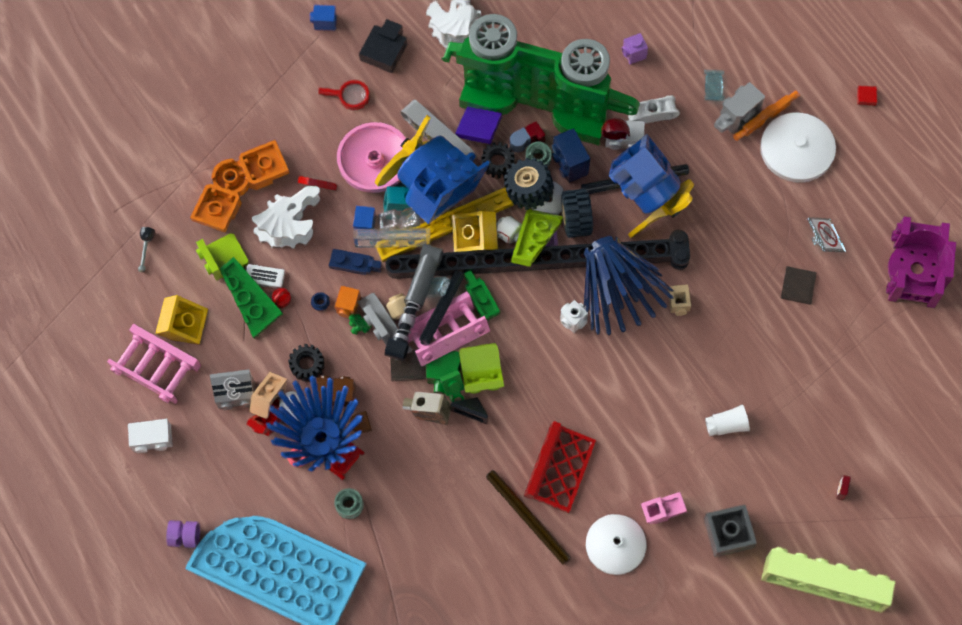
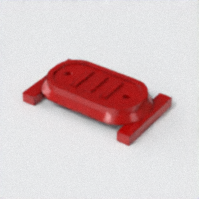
[328,442,365,480]

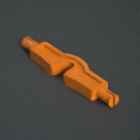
[733,90,800,141]

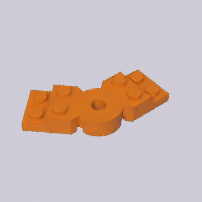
[190,140,289,232]

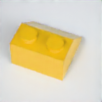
[452,211,498,252]
[155,295,208,345]

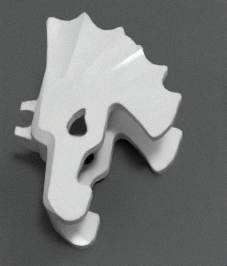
[426,0,481,49]
[252,186,320,249]

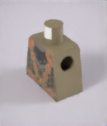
[403,392,451,425]

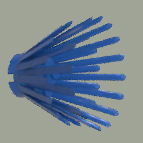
[267,376,362,471]

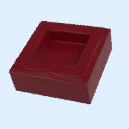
[836,475,851,500]

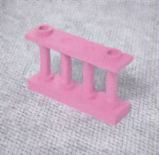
[408,292,490,366]
[107,324,201,404]

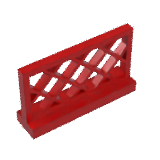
[523,421,596,513]

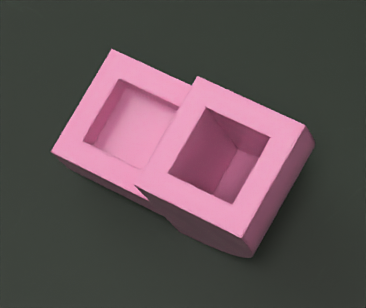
[641,492,687,524]

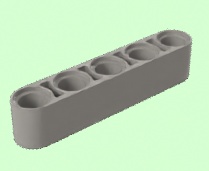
[400,100,477,161]

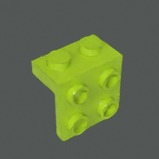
[196,233,249,281]
[459,343,504,394]

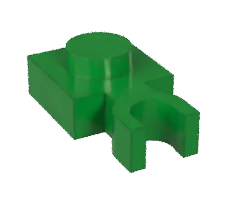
[440,370,465,402]

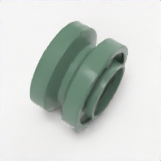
[525,142,552,166]
[334,488,364,519]

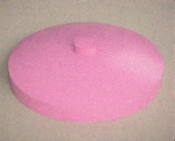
[337,122,406,193]

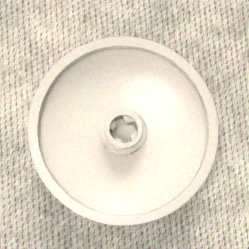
[760,113,836,182]

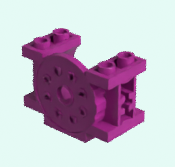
[886,216,956,308]

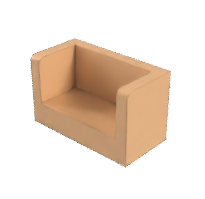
[249,372,287,419]

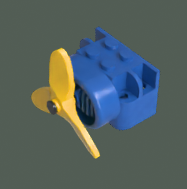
[374,115,490,224]
[609,134,694,238]

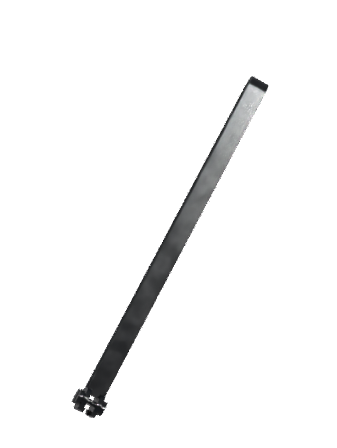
[385,230,690,279]

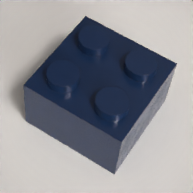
[551,128,590,183]

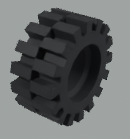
[481,142,515,178]
[288,344,325,382]

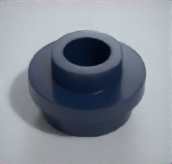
[311,292,330,311]

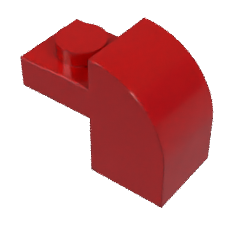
[246,399,281,436]

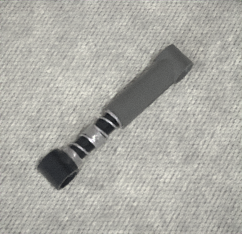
[384,244,443,361]

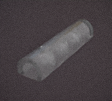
[353,228,431,248]

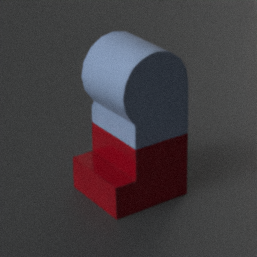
[510,121,546,153]

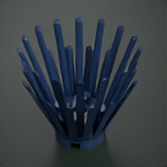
[584,236,674,335]

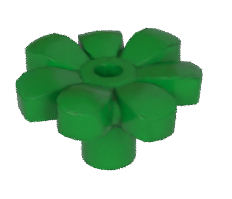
[349,314,372,335]

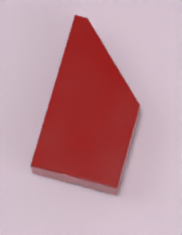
[298,176,337,191]

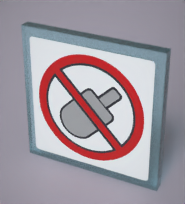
[807,217,845,253]

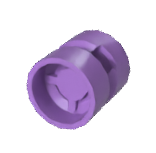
[166,520,200,548]

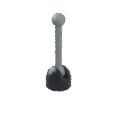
[138,227,155,273]

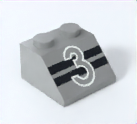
[210,369,256,410]

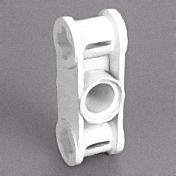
[628,96,680,124]

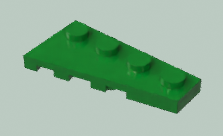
[219,257,283,339]

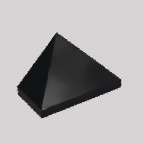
[450,397,488,425]

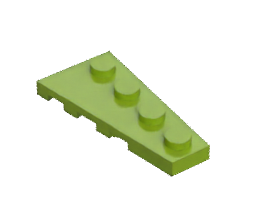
[511,209,563,267]

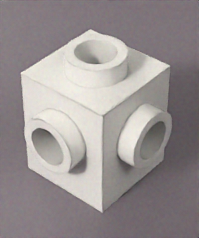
[560,300,588,333]

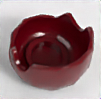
[601,118,630,140]

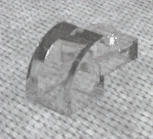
[379,208,420,235]

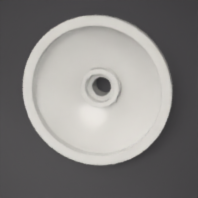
[586,514,646,575]

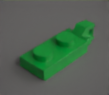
[464,271,501,321]

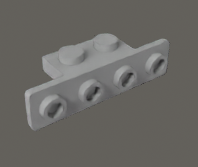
[358,293,412,360]

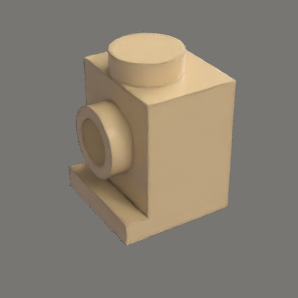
[668,285,691,316]

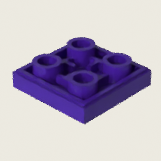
[455,106,502,144]

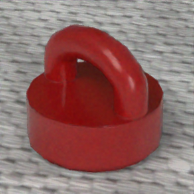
[271,288,291,308]

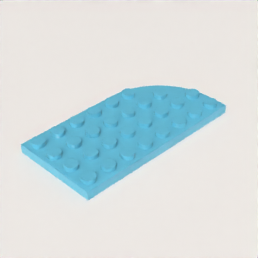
[185,516,367,625]

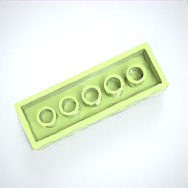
[761,547,895,613]

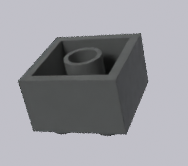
[704,504,757,558]

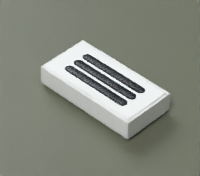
[246,264,286,289]

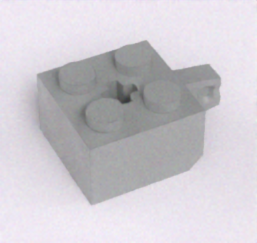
[714,82,766,133]

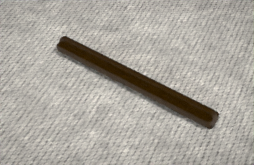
[486,470,570,565]

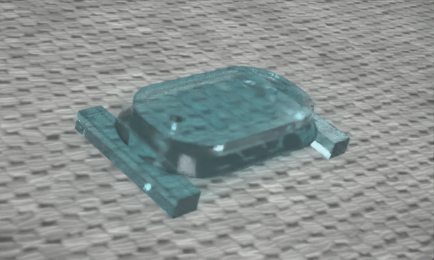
[704,70,725,101]

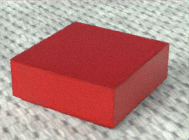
[857,86,877,106]

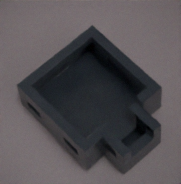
[359,19,408,73]

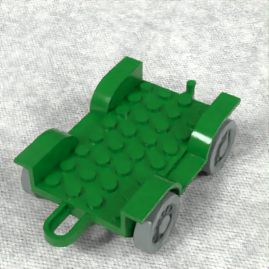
[441,14,640,146]

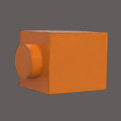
[335,286,361,318]

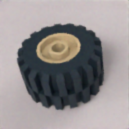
[504,158,554,210]
[561,188,593,238]

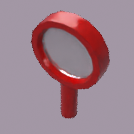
[318,80,370,110]

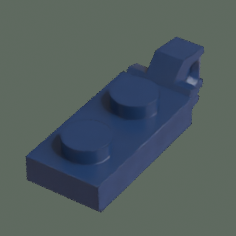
[329,249,383,275]

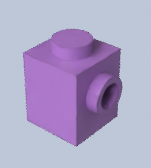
[622,33,648,64]

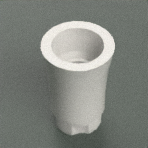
[705,404,750,436]

